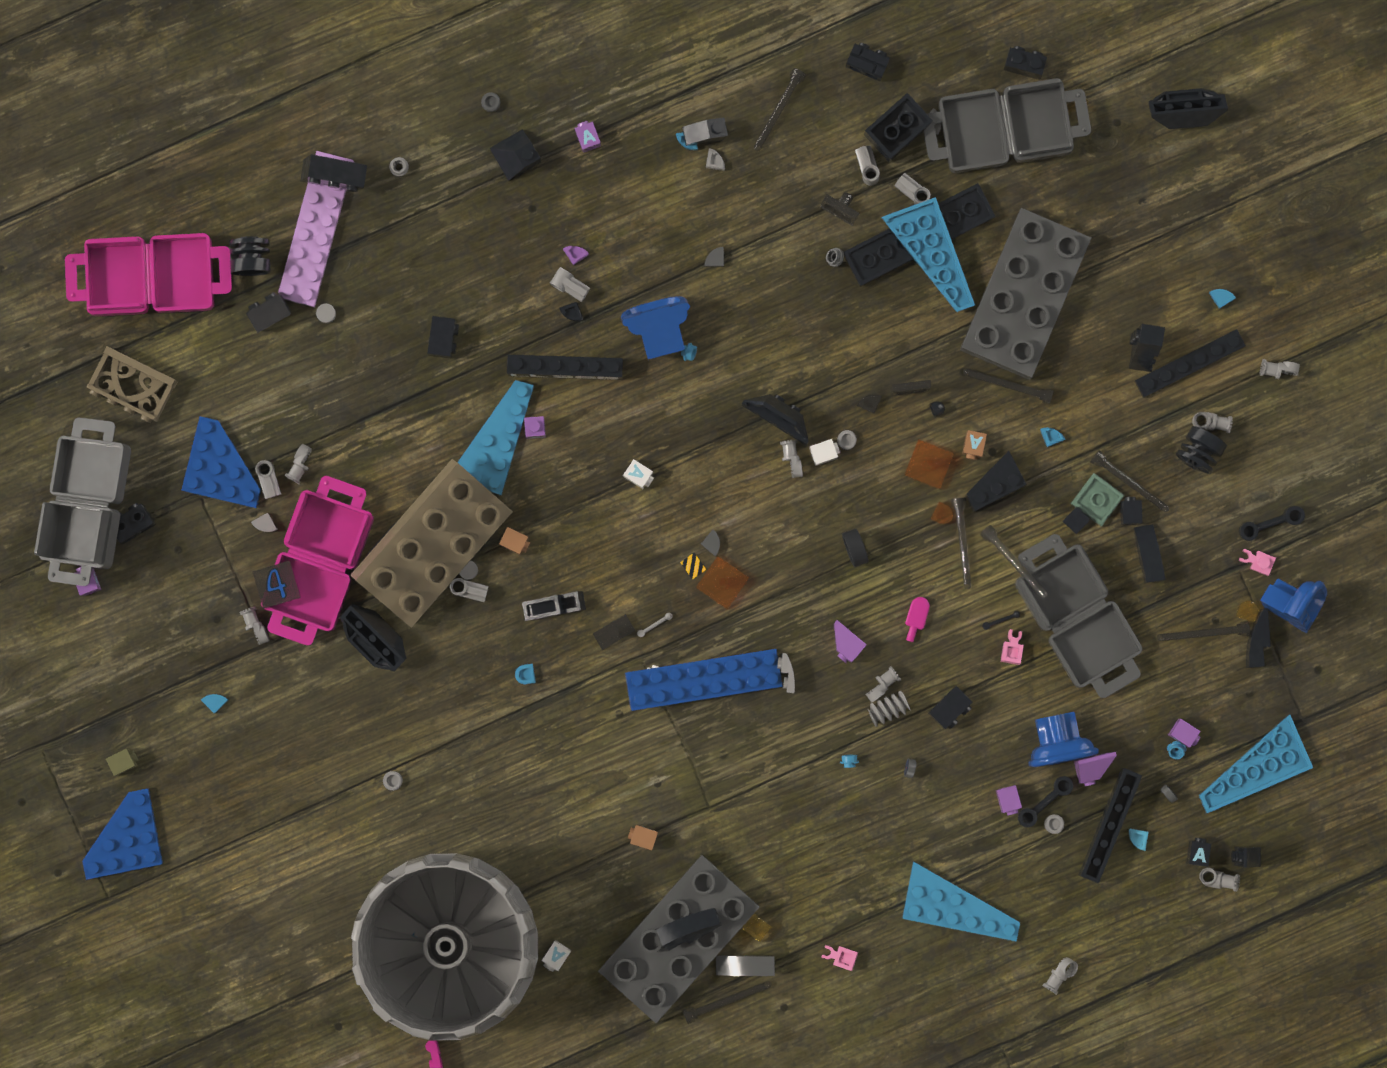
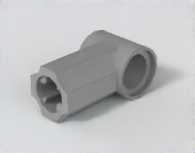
[855,145,880,186]
[894,173,931,205]
[550,267,590,302]
[255,460,281,499]
[450,578,489,602]

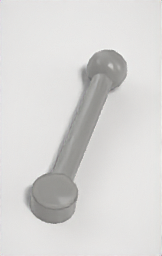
[637,612,673,637]

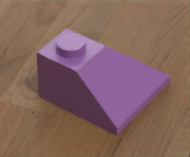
[1074,752,1117,786]

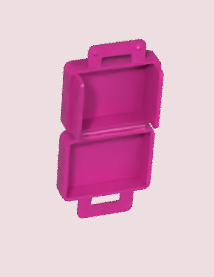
[65,233,232,316]
[261,476,374,645]

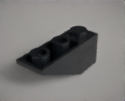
[1231,846,1261,867]

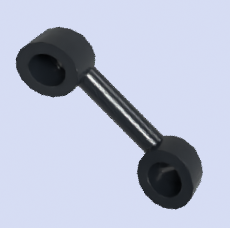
[1239,506,1305,541]
[1018,776,1073,828]

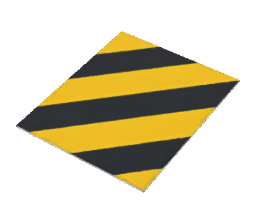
[680,553,706,579]

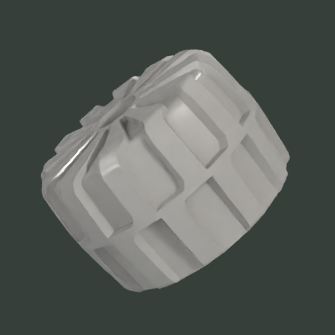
[351,853,538,1040]

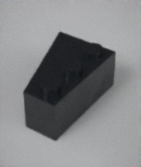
[300,154,367,192]
[1129,324,1165,372]
[965,451,1027,512]

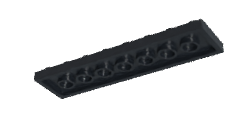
[843,183,996,287]

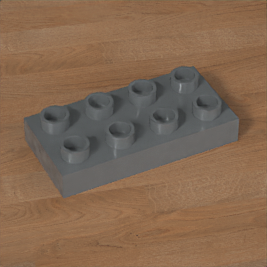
[960,208,1091,380]
[598,855,760,1023]

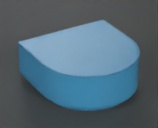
[515,664,536,684]

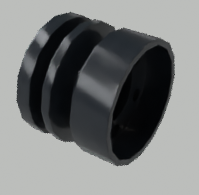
[230,236,271,276]
[1175,426,1227,475]

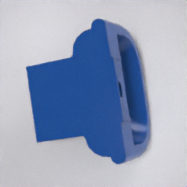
[621,296,690,359]
[1260,579,1327,633]
[1028,712,1099,767]

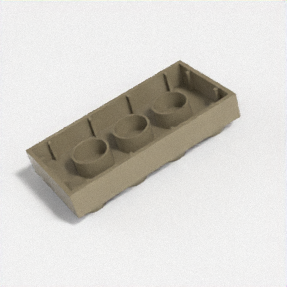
[351,459,513,628]

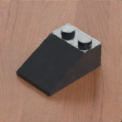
[864,93,933,163]

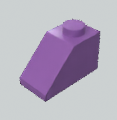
[834,620,866,663]

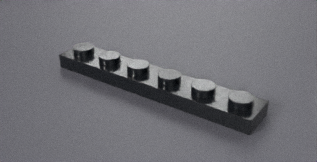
[1134,329,1246,398]

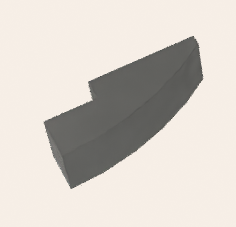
[716,955,775,976]

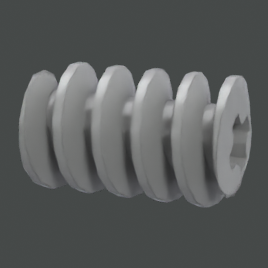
[867,691,911,727]

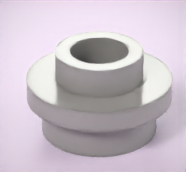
[389,157,409,177]

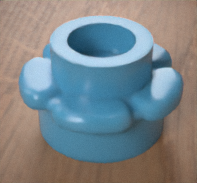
[681,343,697,361]
[1167,741,1186,759]
[840,755,859,768]

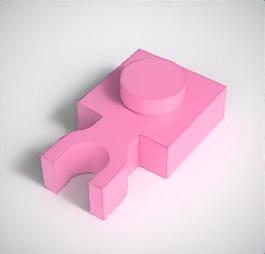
[1239,549,1276,576]
[1000,629,1023,665]
[822,945,858,971]

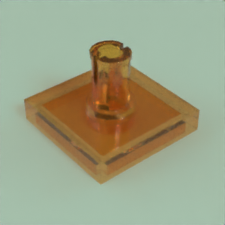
[904,439,954,490]
[696,556,749,609]

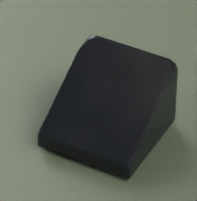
[1062,507,1091,534]

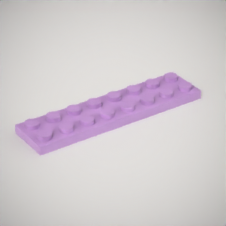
[278,151,354,307]

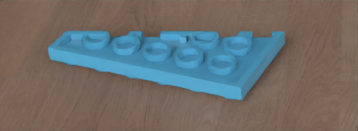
[881,197,975,312]
[457,380,534,496]
[1198,715,1313,813]
[902,862,1020,942]

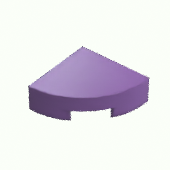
[563,246,589,265]

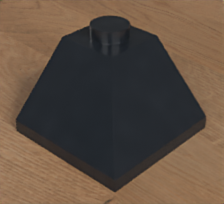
[490,129,541,181]

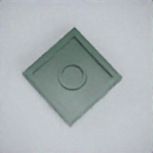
[1071,473,1124,526]

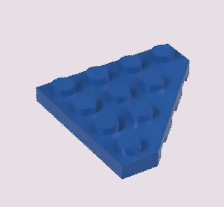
[181,416,261,509]
[83,788,163,880]

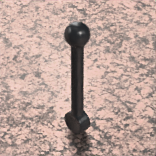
[982,611,1021,630]

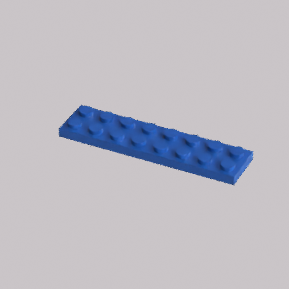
[625,649,783,711]

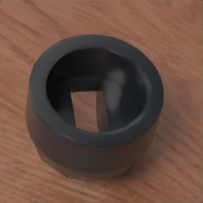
[929,401,945,418]

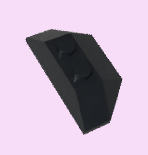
[1149,88,1228,129]
[742,394,809,446]
[340,604,407,672]

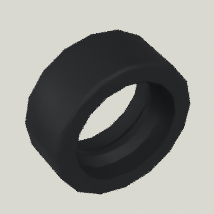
[842,528,869,567]

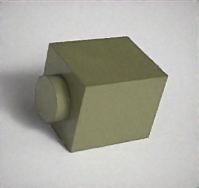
[106,748,138,776]

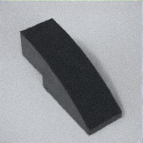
[1134,524,1165,584]
[522,591,586,621]
[1246,608,1271,668]
[657,908,722,951]

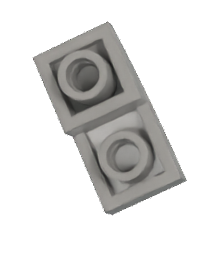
[777,653,795,694]

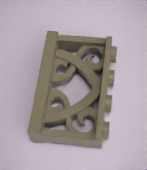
[86,346,178,423]

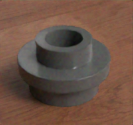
[826,248,844,267]

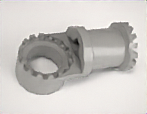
[1260,359,1300,379]
[1192,412,1233,433]
[780,440,803,478]
[285,444,312,484]
[240,607,270,645]
[865,666,901,703]
[1200,868,1240,892]
[1042,957,1078,995]

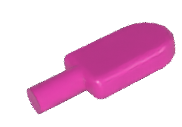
[905,597,930,642]

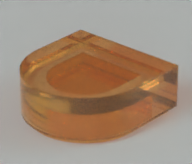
[930,502,953,524]

